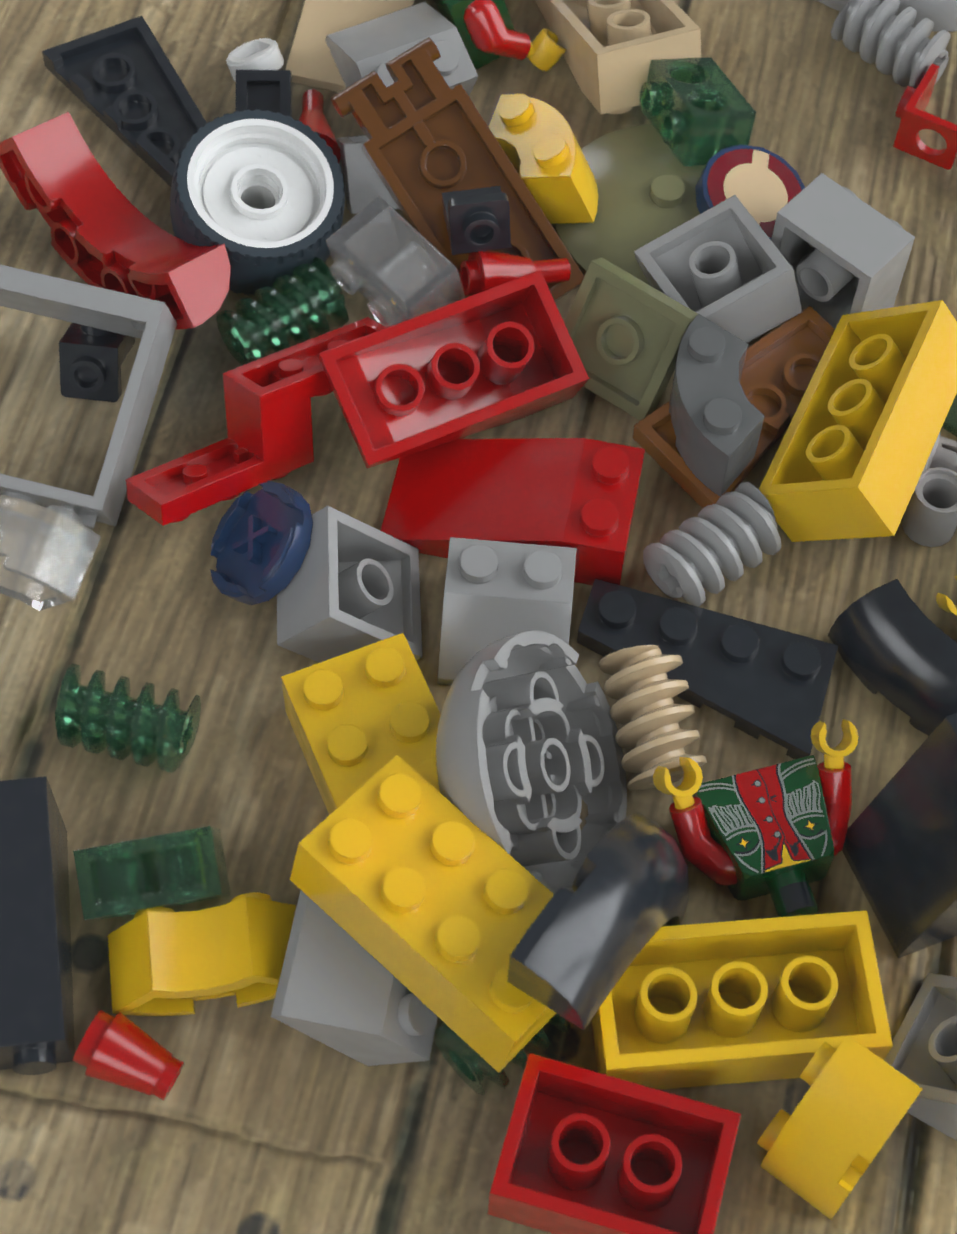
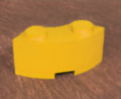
[489,93,598,224]
[108,892,297,1016]
[757,1034,922,1220]

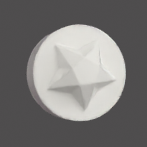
[226,38,284,82]

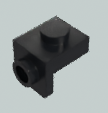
[235,70,292,117]
[442,186,511,255]
[59,323,135,402]

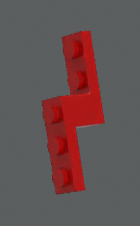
[125,317,387,526]

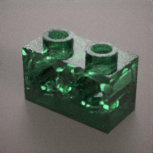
[640,57,756,167]
[73,826,231,920]

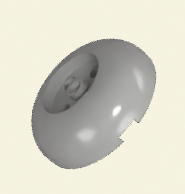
[436,630,627,894]

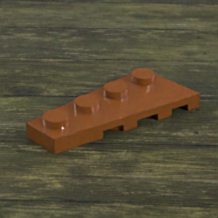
[633,306,835,509]

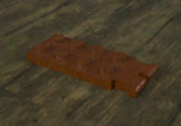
[330,37,584,302]

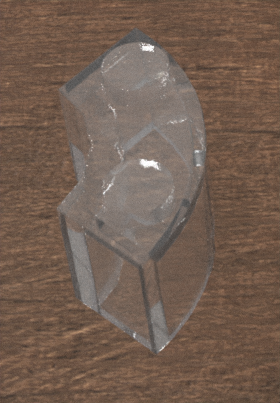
[0,494,101,611]

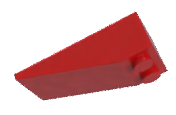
[318,270,589,468]
[380,438,645,586]

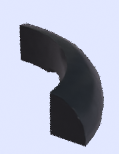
[828,579,957,736]
[507,812,689,1030]

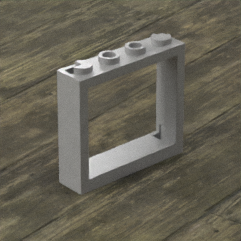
[0,264,177,529]

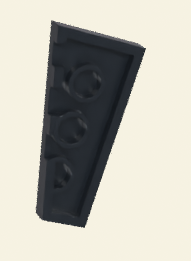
[42,16,207,187]
[577,578,838,759]

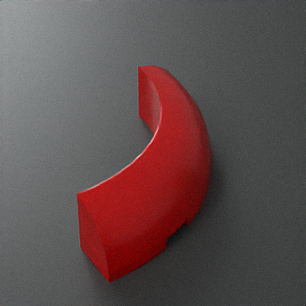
[0,112,231,330]

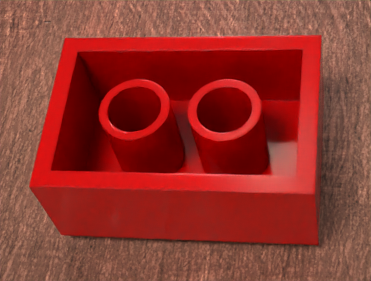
[487,1053,741,1234]

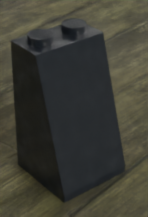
[842,713,957,959]
[0,776,75,1075]

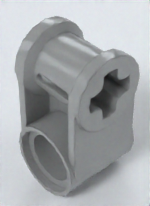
[902,432,957,547]

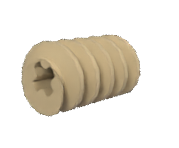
[599,645,707,791]

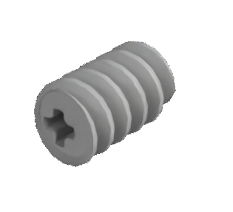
[830,0,950,88]
[643,482,781,607]

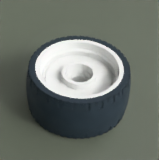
[170,109,345,296]

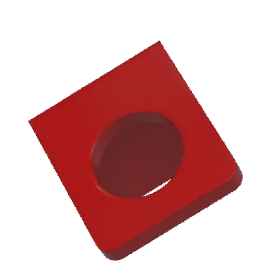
[893,63,957,170]

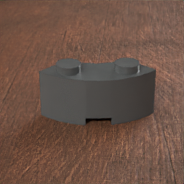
[669,313,765,497]

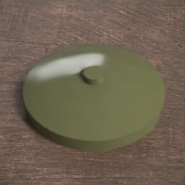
[552,124,733,285]

